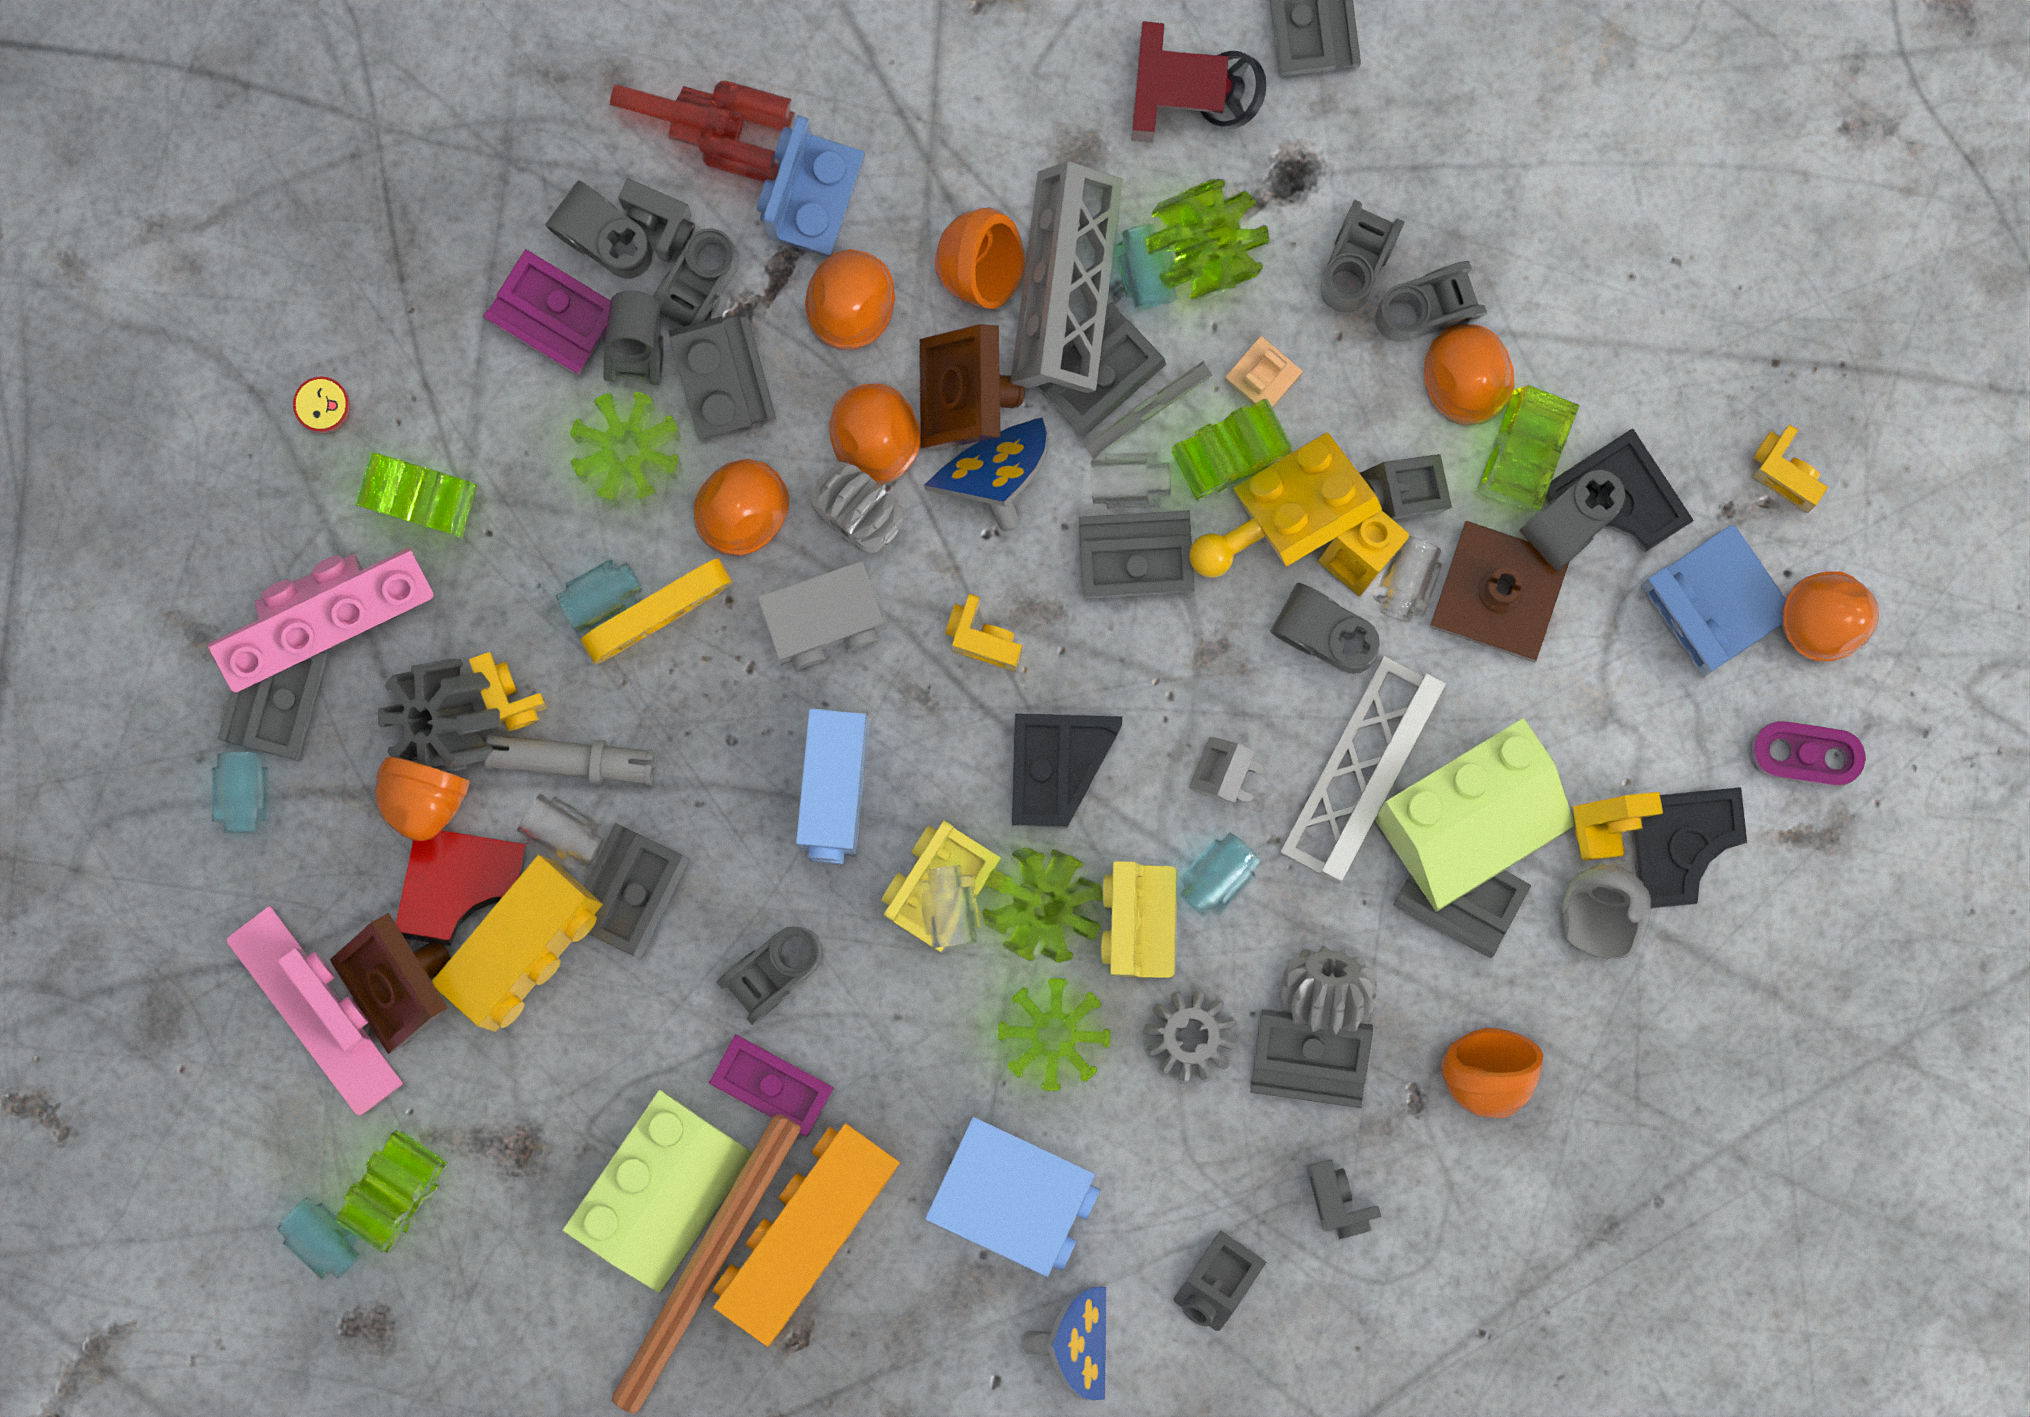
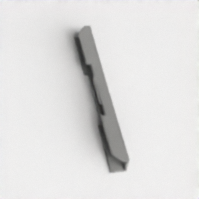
[1084,360,1213,459]

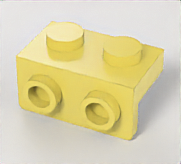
[881,820,1001,953]
[1102,861,1178,978]

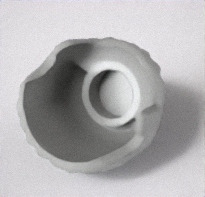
[1561,864,1651,959]

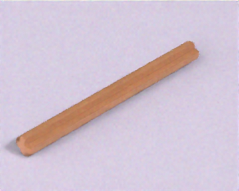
[612,1114,801,1414]

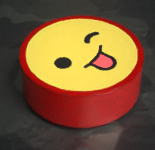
[293,377,351,434]

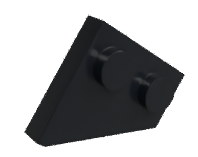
[1012,713,1123,828]

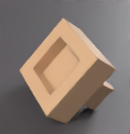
[1224,336,1303,416]

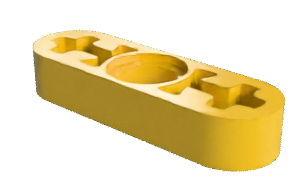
[580,558,733,665]

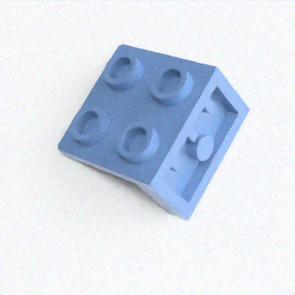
[757,115,865,258]
[1641,525,1786,677]

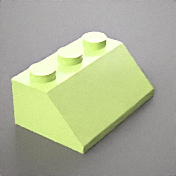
[1375,718,1575,912]
[563,1090,752,1293]

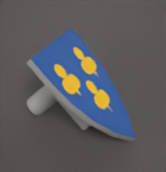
[924,417,1049,530]
[1023,1287,1106,1400]

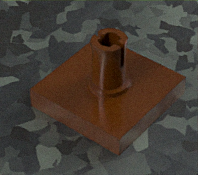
[919,324,1025,450]
[1430,521,1569,663]
[330,913,451,1054]

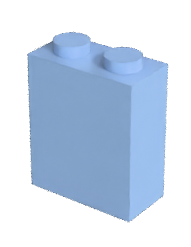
[796,709,869,864]
[925,1117,1101,1277]

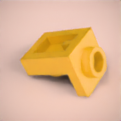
[1752,424,1828,513]
[1317,510,1409,597]
[945,593,1023,672]
[469,652,547,731]
[1573,792,1663,861]

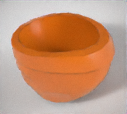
[934,207,1025,309]
[805,249,895,350]
[1424,324,1515,426]
[829,383,921,484]
[694,459,789,556]
[1782,571,1879,661]
[375,757,470,841]
[1441,1028,1544,1118]

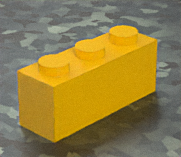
[432,854,603,1032]

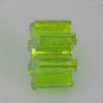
[1145,179,1269,300]
[570,392,683,507]
[1171,399,1293,501]
[355,451,478,538]
[982,847,1103,963]
[998,978,1111,1092]
[335,1130,448,1253]

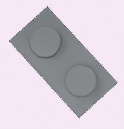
[757,560,886,670]

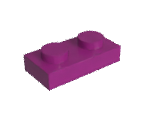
[709,1034,834,1137]

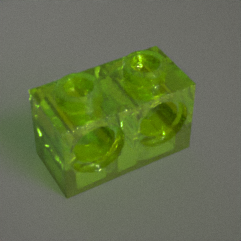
[1476,385,1580,512]

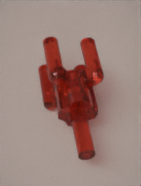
[610,80,795,183]

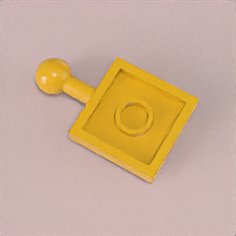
[1189,432,1382,578]

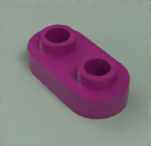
[1751,721,1866,787]

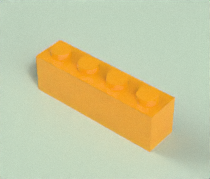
[712,1123,901,1347]

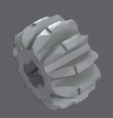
[810,461,905,554]
[1281,946,1377,1035]
[1144,989,1239,1084]

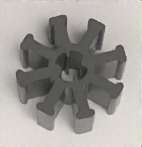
[378,658,500,773]

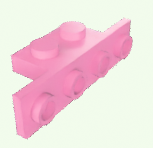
[208,547,433,692]
[227,906,404,1116]

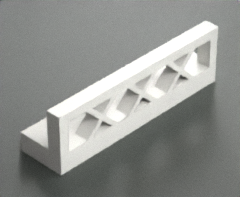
[1280,656,1446,884]

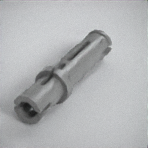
[484,733,656,786]

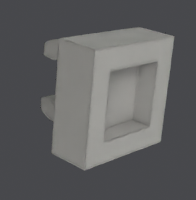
[1189,737,1265,803]

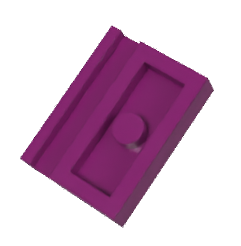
[483,249,611,377]

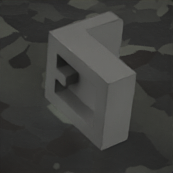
[618,178,695,263]
[1360,454,1452,520]
[1306,1160,1381,1239]
[1173,1230,1267,1331]

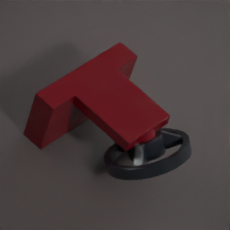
[1131,21,1267,143]

